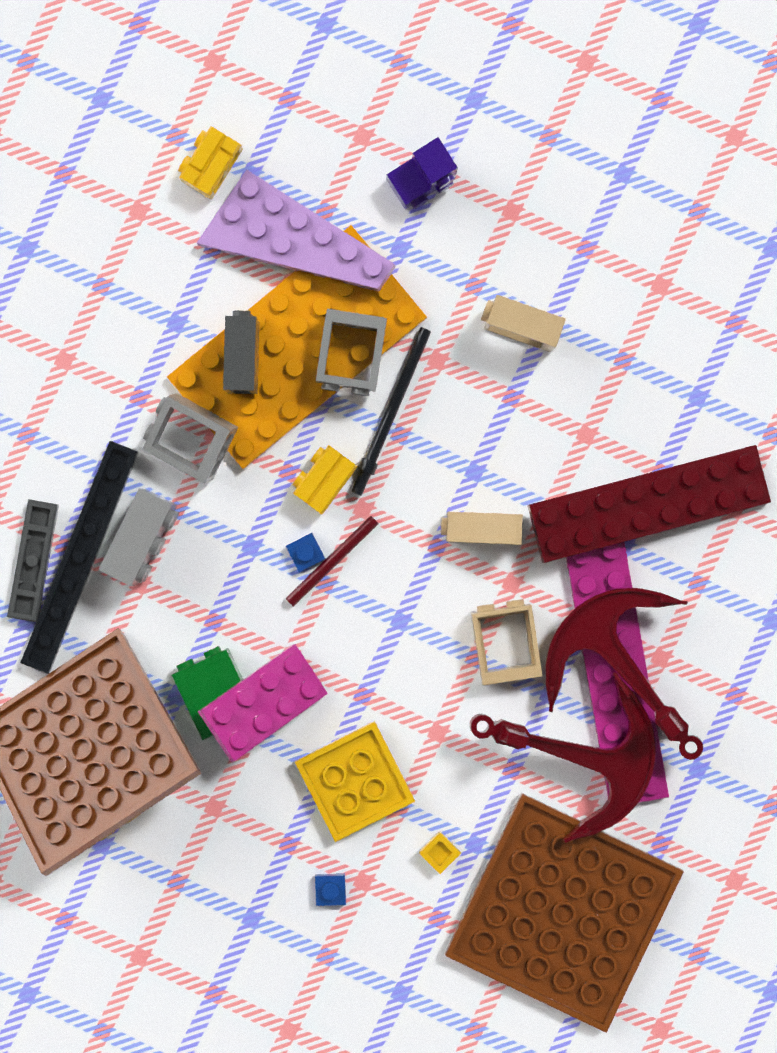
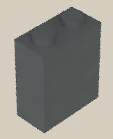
[223,310,260,394]

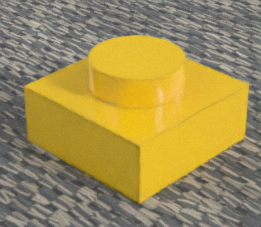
[419,831,461,874]

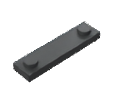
[7,499,59,622]

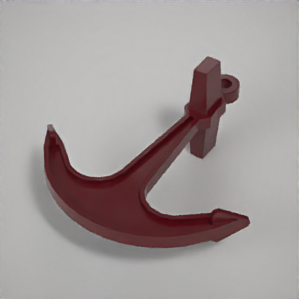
[546,588,703,760]
[469,672,656,843]

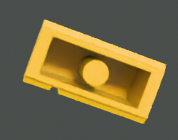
[178,126,243,200]
[292,445,358,515]

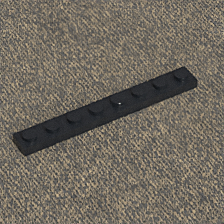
[20,440,139,674]

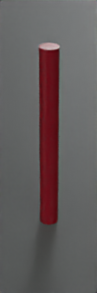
[285,516,379,607]

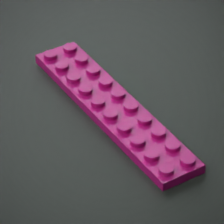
[566,542,669,803]

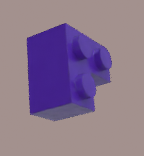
[386,137,458,210]

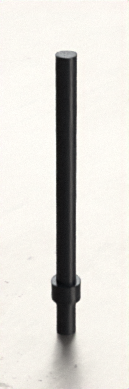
[351,327,431,496]

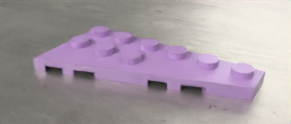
[197,170,396,292]

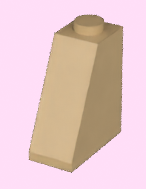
[441,511,523,545]

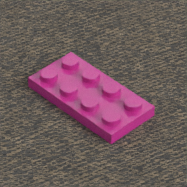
[198,644,328,762]

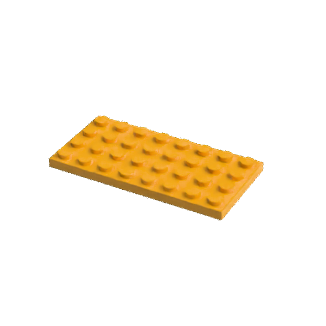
[167,225,427,469]

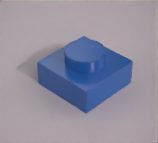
[286,533,326,572]
[315,873,346,906]

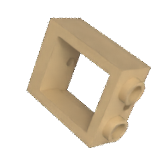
[481,295,566,353]
[471,599,543,685]

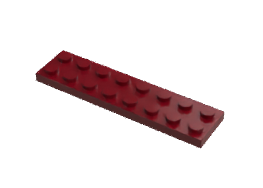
[527,445,771,563]

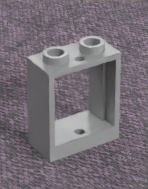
[316,309,387,396]
[142,393,238,484]

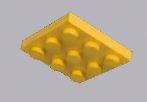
[295,720,415,842]

